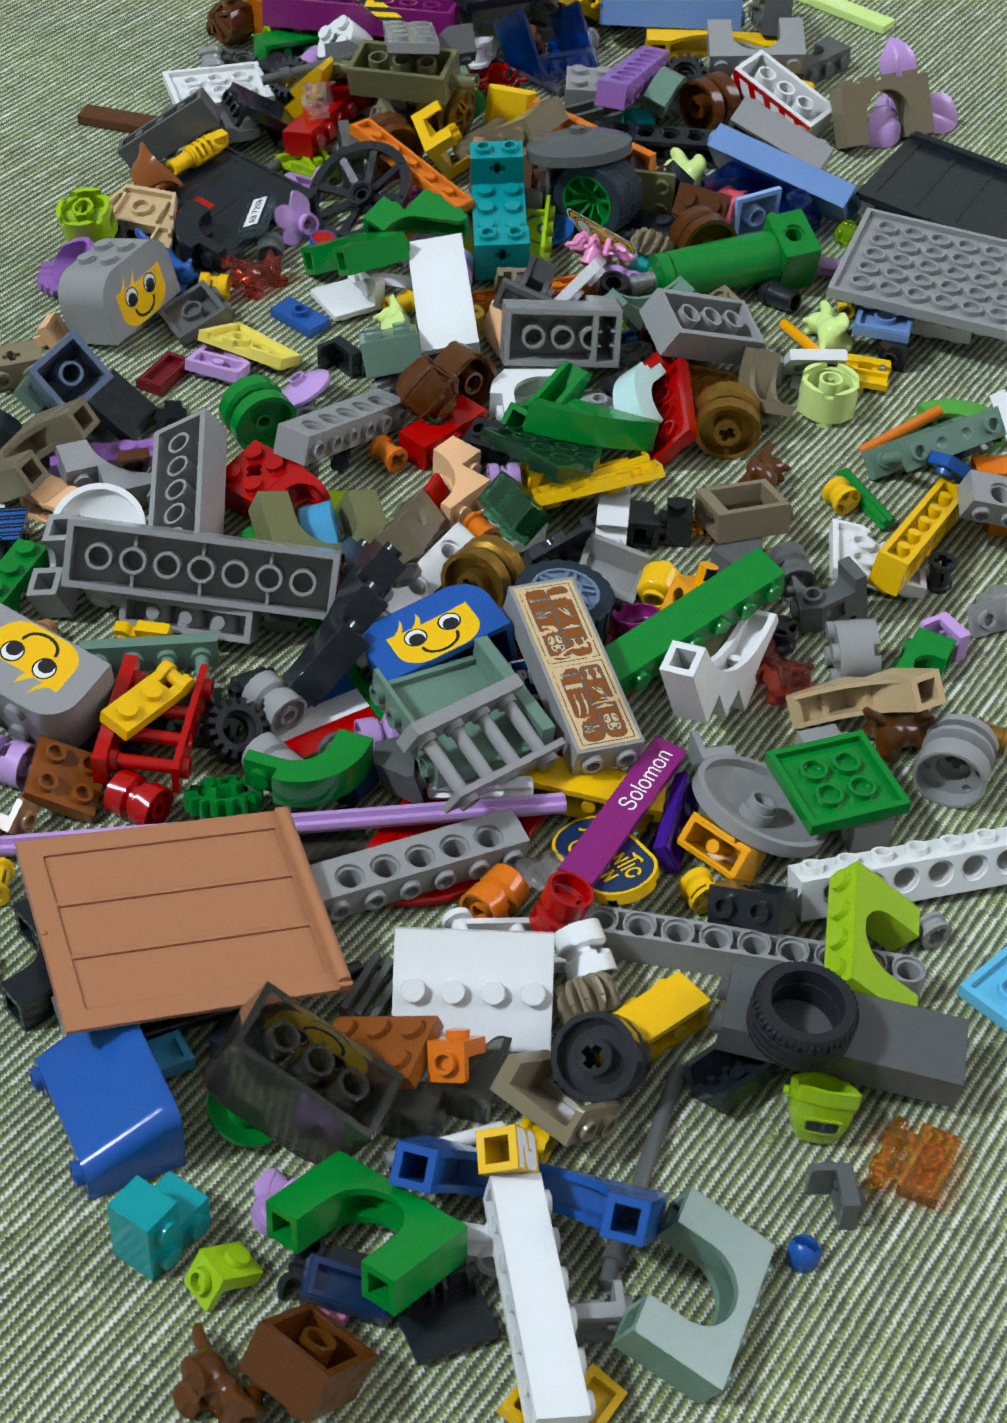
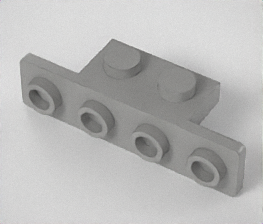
[967,584,1007,638]

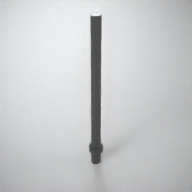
[597,1063,686,1291]

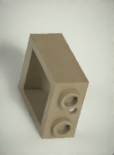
[695,478,793,544]

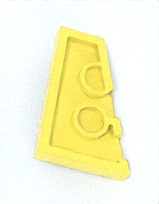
[197,321,301,371]

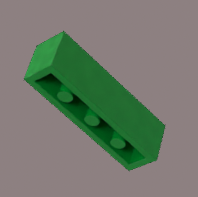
[254,28,320,61]

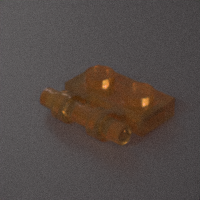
[867,1116,962,1210]

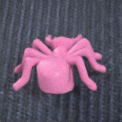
[565,231,635,269]

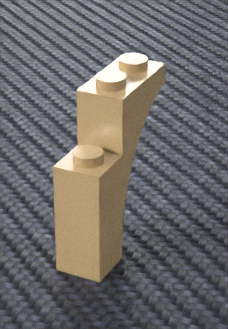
[785,668,947,729]

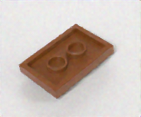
[305,1016,444,1089]

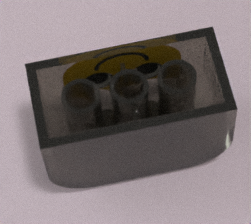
[203,981,404,1165]

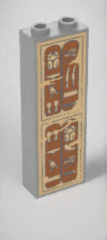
[503,576,645,775]

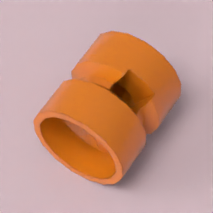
[459,863,530,918]

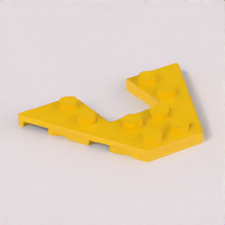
[531,451,666,510]

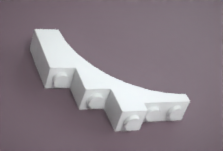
[659,610,779,724]

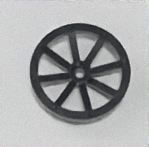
[309,141,413,238]

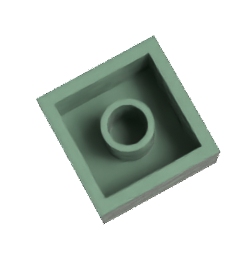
[359,321,422,379]

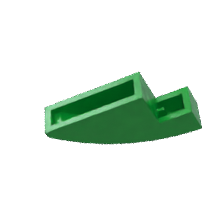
[523,397,660,451]

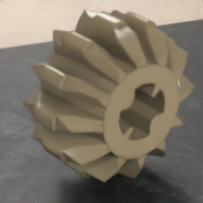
[629,227,675,259]
[552,971,621,1025]

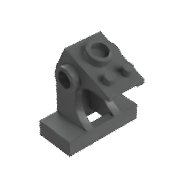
[492,255,558,310]
[786,556,867,632]

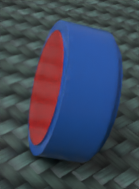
[309,230,336,245]

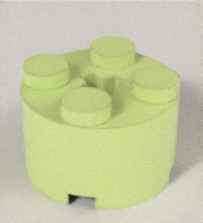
[796,361,860,429]

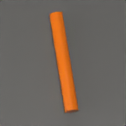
[858,404,944,454]

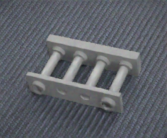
[396,673,566,814]

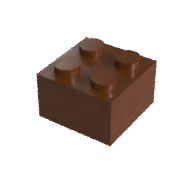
[237,1301,378,1423]

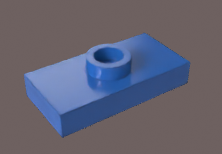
[270,297,330,338]

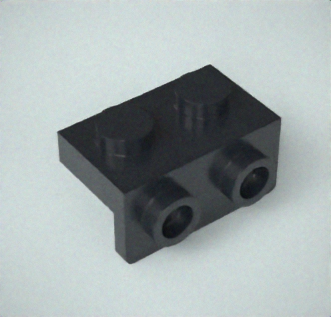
[685,1042,782,1113]

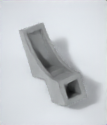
[56,439,152,507]

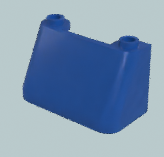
[28,1024,186,1201]

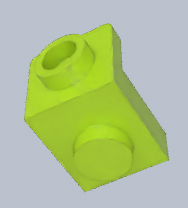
[184,1241,263,1311]

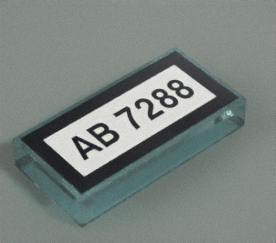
[237,192,278,239]

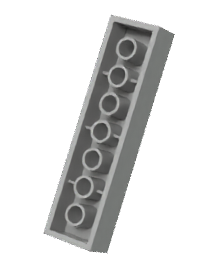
[61,515,343,620]

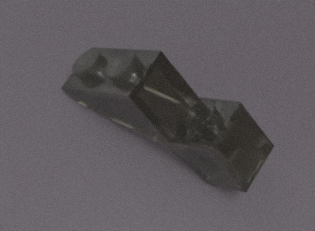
[383,1036,512,1140]

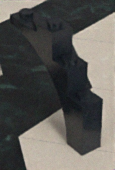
[282,536,407,708]

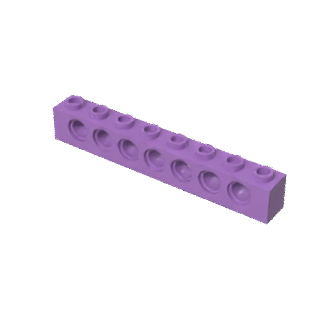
[595,45,671,111]

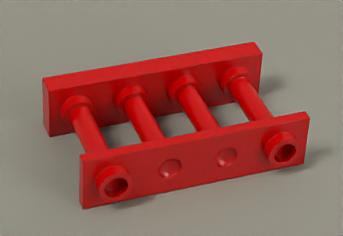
[90,654,214,793]

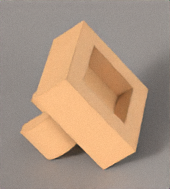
[32,311,69,349]

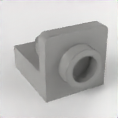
[572,1279,633,1343]

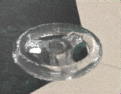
[515,850,566,892]

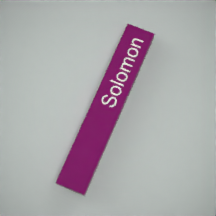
[558,736,687,888]

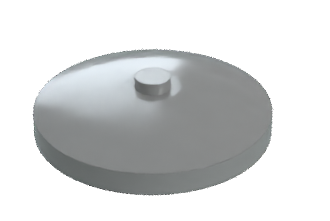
[692,754,829,858]

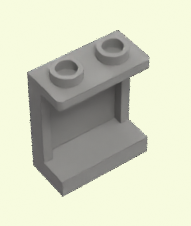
[579,533,651,622]

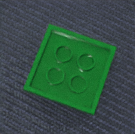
[764,729,911,837]

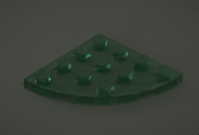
[480,427,602,484]

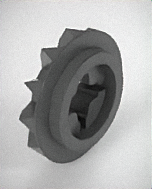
[617,341,654,369]

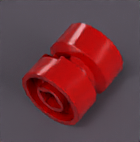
[103,768,174,825]
[529,871,594,933]

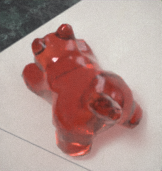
[227,249,289,300]
[755,639,815,706]

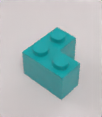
[107,1171,211,1281]

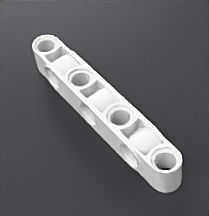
[354,521,475,670]

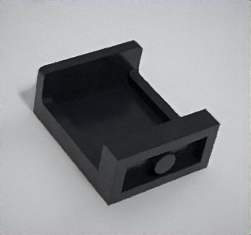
[221,82,292,150]

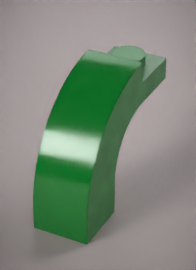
[243,729,374,807]

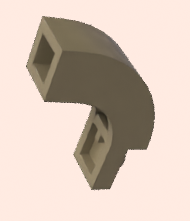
[738,346,795,426]

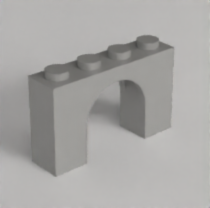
[706,17,807,76]

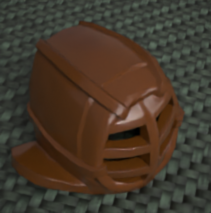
[206,0,254,45]
[395,354,459,423]

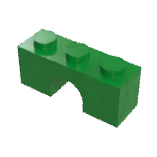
[0,538,50,614]
[891,627,957,714]

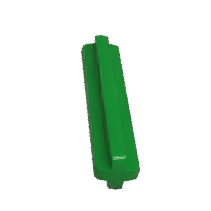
[836,468,895,531]

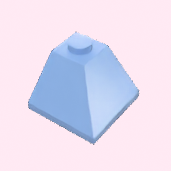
[732,186,782,236]

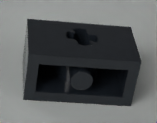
[707,878,798,933]

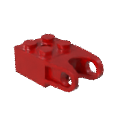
[225,440,330,520]

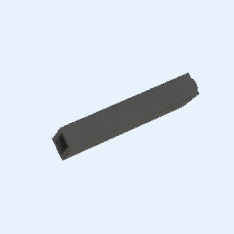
[711,962,969,1108]

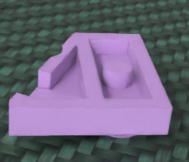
[185,343,251,384]

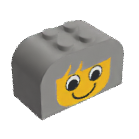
[58,238,181,346]
[0,603,115,748]

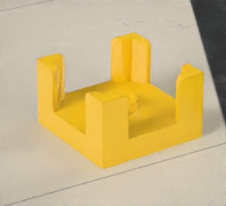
[411,100,470,180]

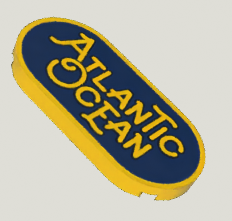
[552,816,661,905]

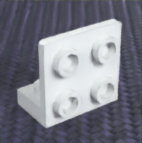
[311,269,385,321]

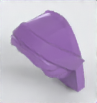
[37,237,94,297]

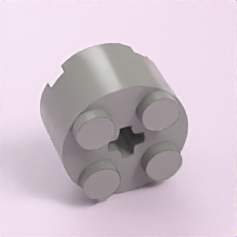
[824,618,882,681]

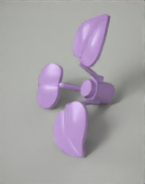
[862,37,958,148]

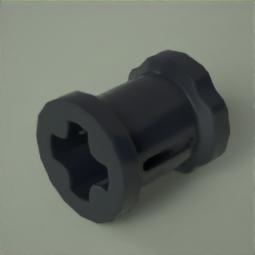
[926,551,958,594]

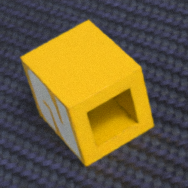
[475,1124,539,1177]

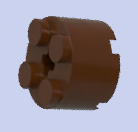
[433,341,497,406]

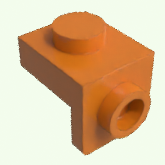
[427,1028,486,1083]

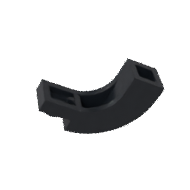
[0,898,55,1033]

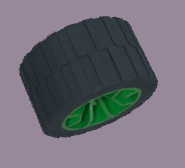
[553,158,643,235]

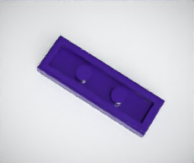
[653,771,699,874]

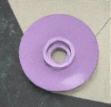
[282,369,331,408]

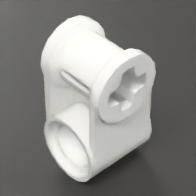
[468,36,496,69]

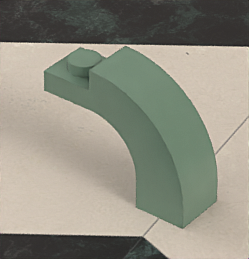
[641,66,687,119]

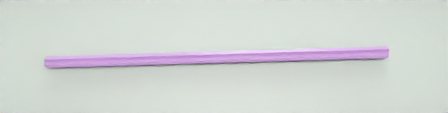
[0,792,567,857]

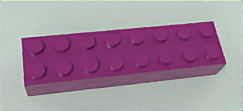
[262,0,460,39]

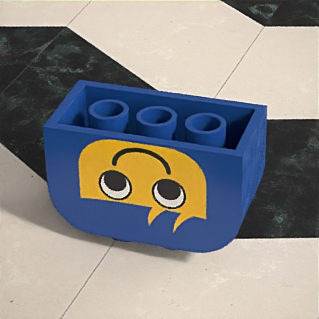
[364,584,518,681]

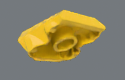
[484,83,537,148]

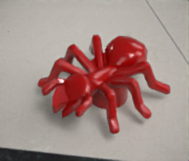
[467,62,528,97]

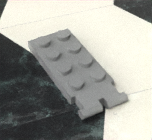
[383,20,440,54]

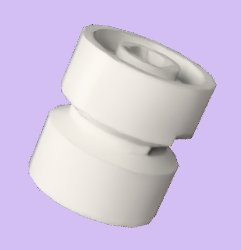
[555,918,618,981]

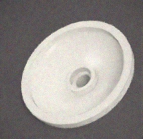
[53,483,147,525]

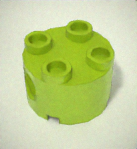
[55,187,118,243]

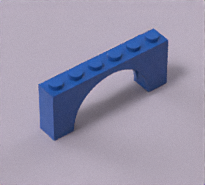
[388,1135,669,1247]

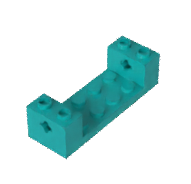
[470,140,530,280]

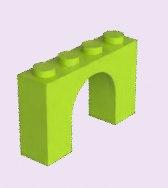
[824,861,920,1007]

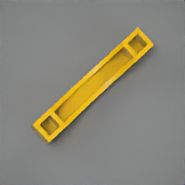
[645,27,777,59]

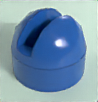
[785,1234,821,1273]

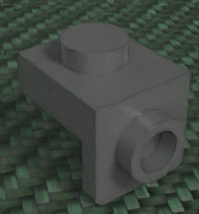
[805,1161,866,1230]

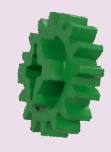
[184,775,263,819]

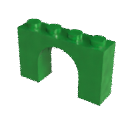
[300,231,410,276]
[266,1150,468,1316]

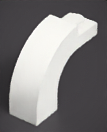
[489,366,557,422]
[595,485,631,545]

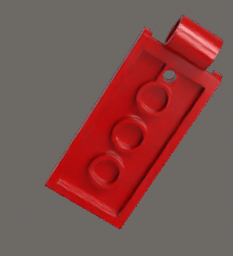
[643,351,698,466]

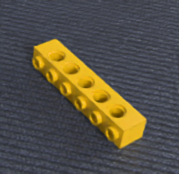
[867,477,959,597]

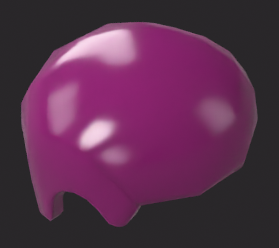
[612,603,661,637]

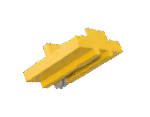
[844,353,892,394]

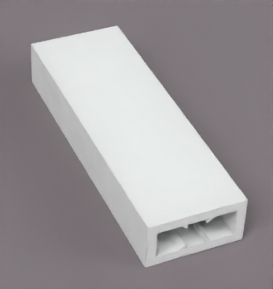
[409,233,481,360]

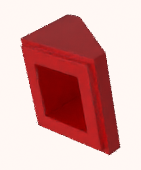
[424,473,450,511]

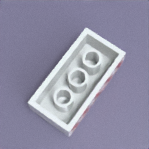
[731,49,832,137]

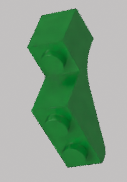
[363,188,469,237]
[500,361,592,447]

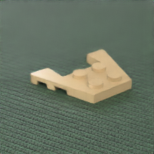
[109,184,178,250]

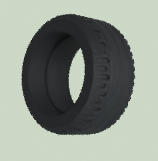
[746,961,859,1072]

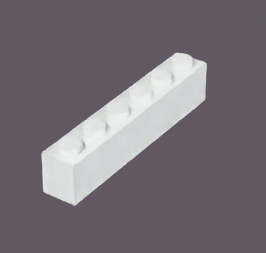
[483,1172,595,1423]

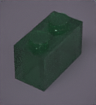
[477,470,551,546]

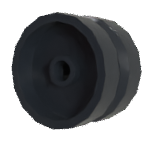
[551,1011,651,1103]

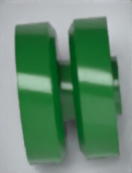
[219,374,297,449]

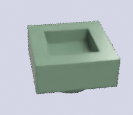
[13,374,45,414]

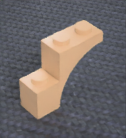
[433,436,491,532]

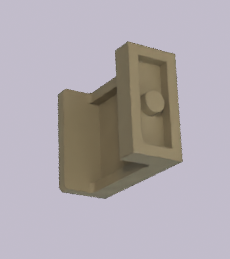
[490,1049,621,1147]

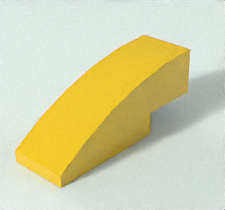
[284,56,334,122]

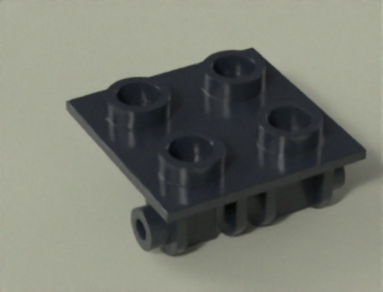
[396,1261,501,1366]

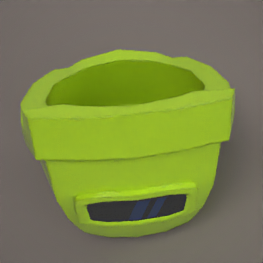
[783,1072,863,1144]

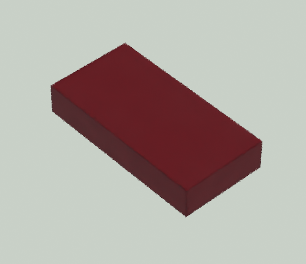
[136,351,189,397]

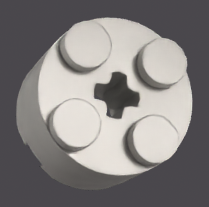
[317,15,373,60]

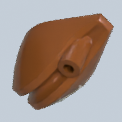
[131,141,184,190]

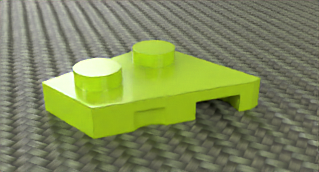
[275,148,339,180]

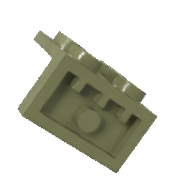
[634,169,676,216]

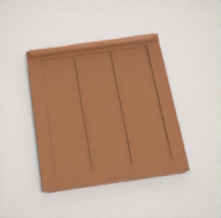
[15,806,354,1035]

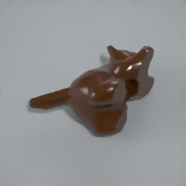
[737,443,791,489]
[862,707,935,763]
[172,1323,267,1423]

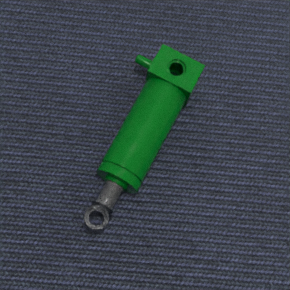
[597,209,822,297]

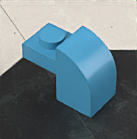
[299,500,344,543]

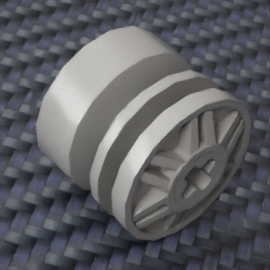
[912,714,999,808]

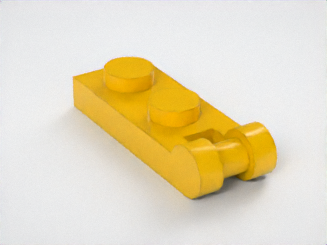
[99,659,196,741]

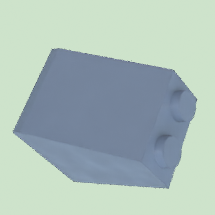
[27,329,114,409]

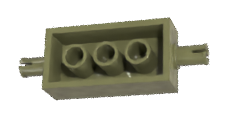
[332,39,479,106]

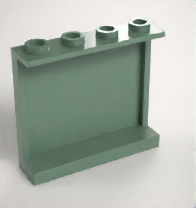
[369,635,556,789]

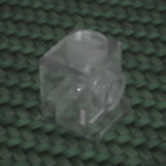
[301,82,330,120]

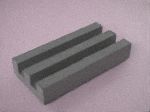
[340,952,394,1016]

